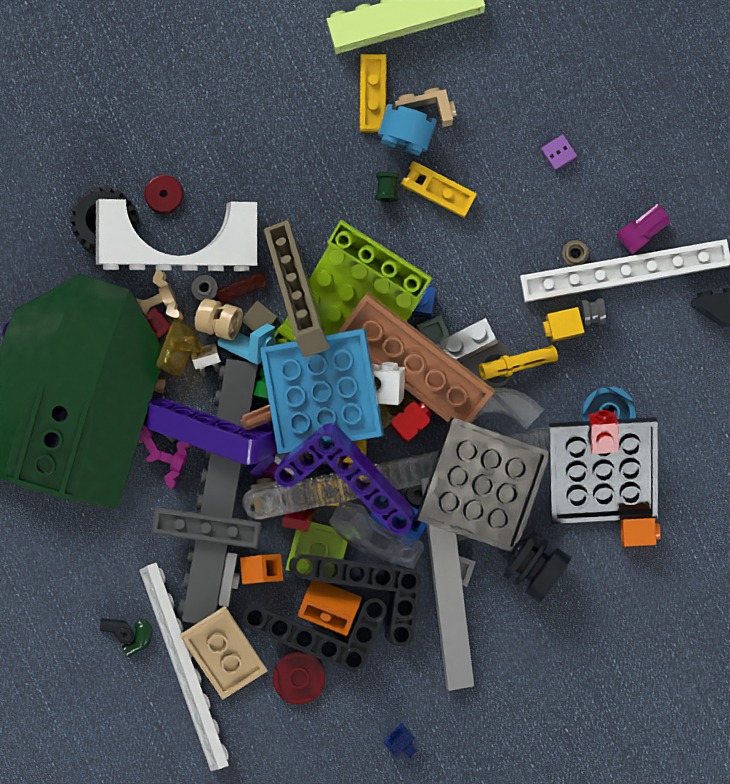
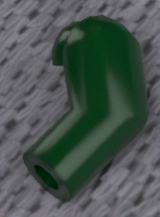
[122,619,153,657]

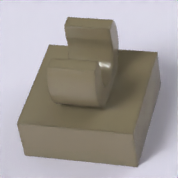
[191,343,221,376]

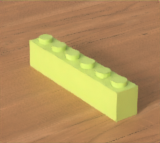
[326,0,485,54]

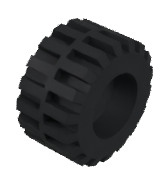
[70,187,139,255]

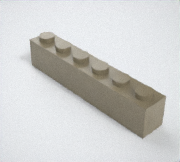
[264,220,330,358]

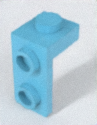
[218,323,276,364]

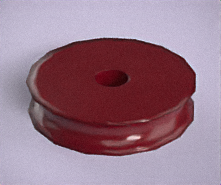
[144,175,184,214]

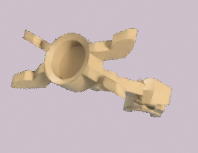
[136,270,184,320]

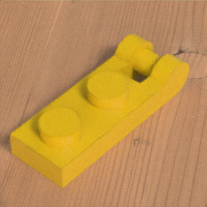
[400,161,477,218]

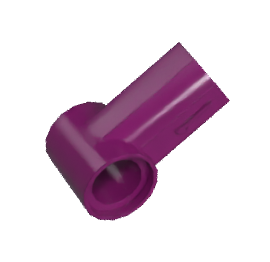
[616,205,671,255]

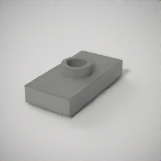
[218,553,240,607]

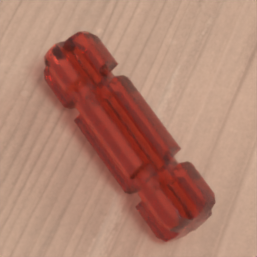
[216,272,267,303]

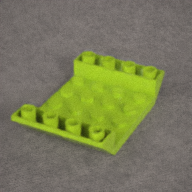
[275,220,432,345]

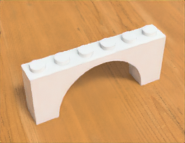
[96,199,257,271]

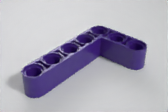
[146,398,278,465]
[274,423,415,535]

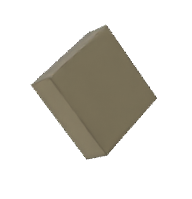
[242,301,278,332]

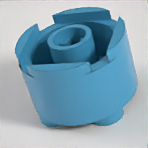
[377,104,437,156]
[580,387,636,421]

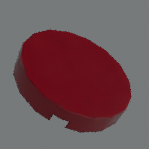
[273,651,325,705]

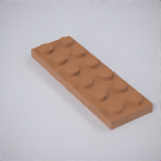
[337,292,495,423]

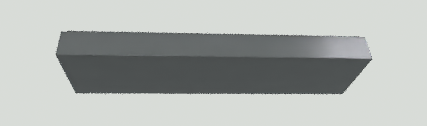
[151,507,262,549]

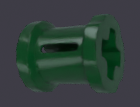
[375,172,399,202]

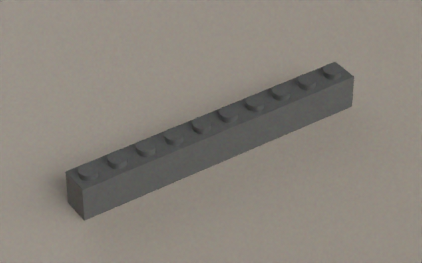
[179,359,259,624]

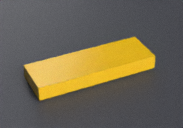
[360,54,386,133]

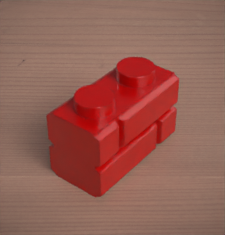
[391,402,432,444]

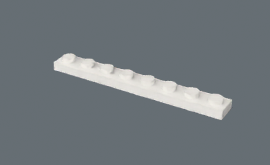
[520,239,730,303]
[139,563,229,771]

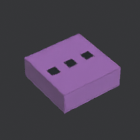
[540,134,577,171]

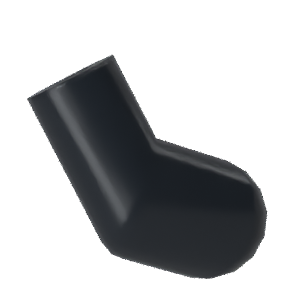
[100,618,134,644]

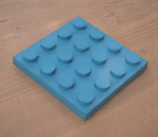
[260,329,384,454]

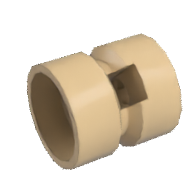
[195,298,243,341]

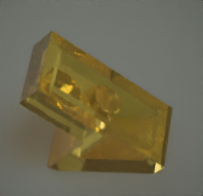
[156,318,203,377]

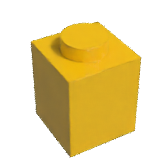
[542,307,584,343]

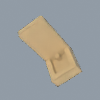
[395,88,457,127]

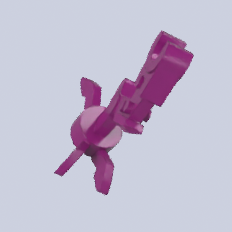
[139,425,192,489]

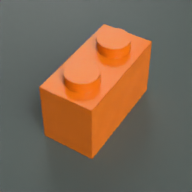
[298,580,362,636]

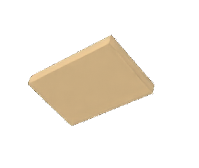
[180,606,268,700]

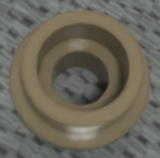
[562,240,589,266]

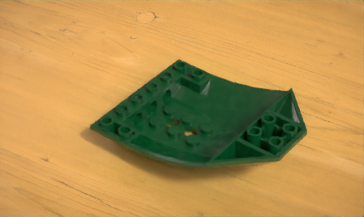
[0,274,166,509]

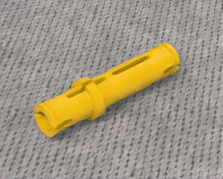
[479,345,558,380]

